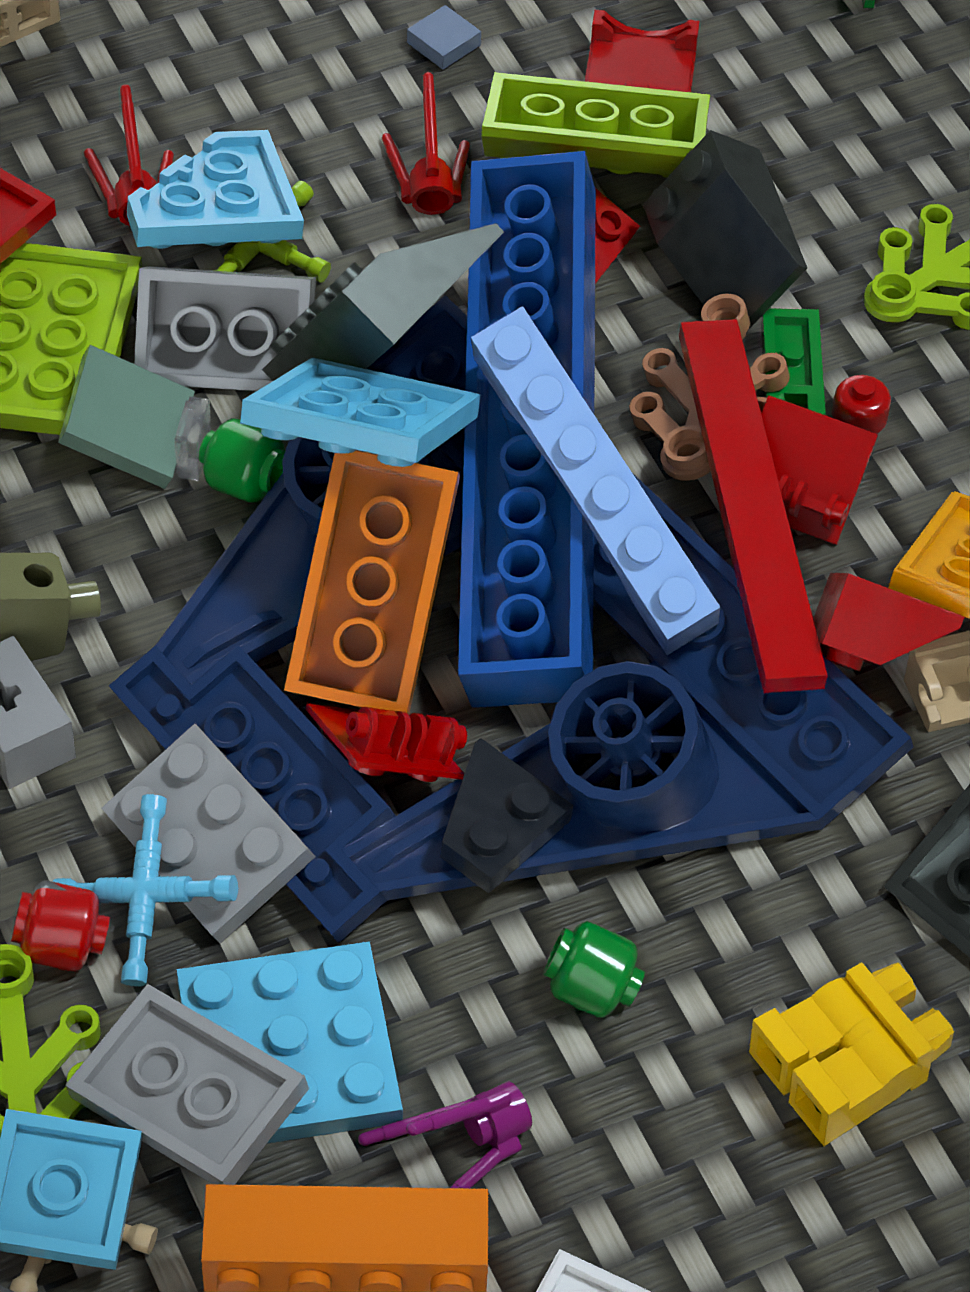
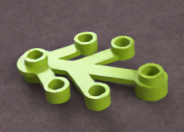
[864,204,970,330]
[0,944,101,1135]

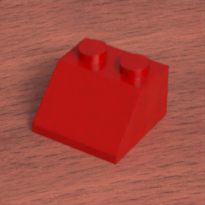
[813,573,964,671]

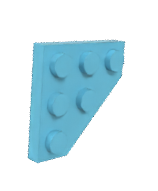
[127,130,304,249]

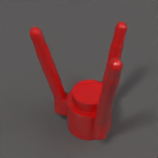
[381,72,470,215]
[84,84,174,226]

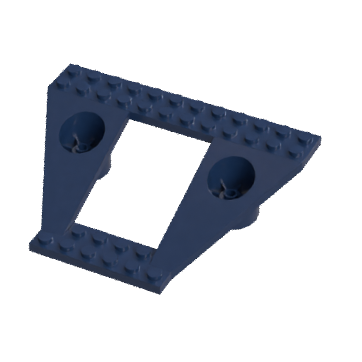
[109,295,914,943]

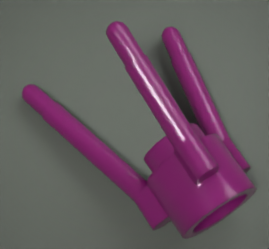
[358,1081,532,1189]

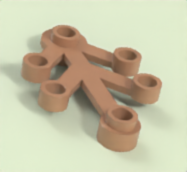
[629,294,790,481]

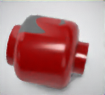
[11,881,110,971]

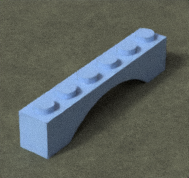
[471,306,720,655]

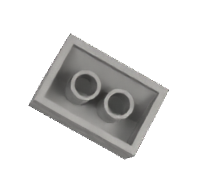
[134,266,316,391]

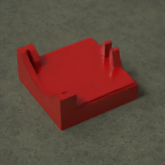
[585,10,700,93]

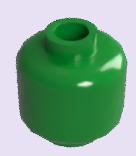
[199,418,286,502]
[543,921,645,1018]

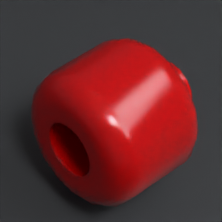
[831,375,891,434]

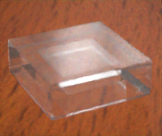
[174,396,211,481]

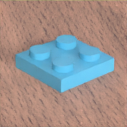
[0,1109,142,1270]

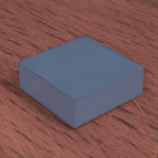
[407,5,481,69]

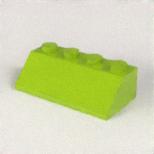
[481,72,710,178]

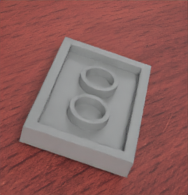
[102,724,316,944]
[65,984,309,1185]

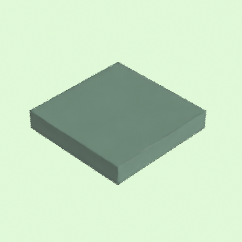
[58,345,195,489]

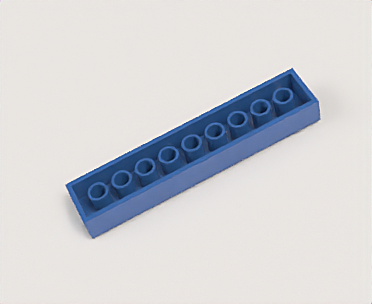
[458,151,596,708]

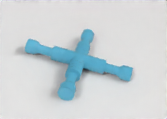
[53,794,238,986]

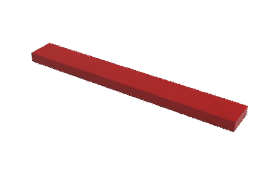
[679,319,828,693]

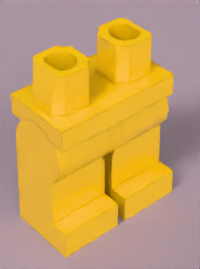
[749,962,954,1146]

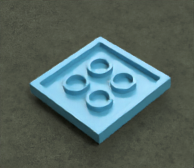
[240,358,481,467]
[176,941,403,1143]

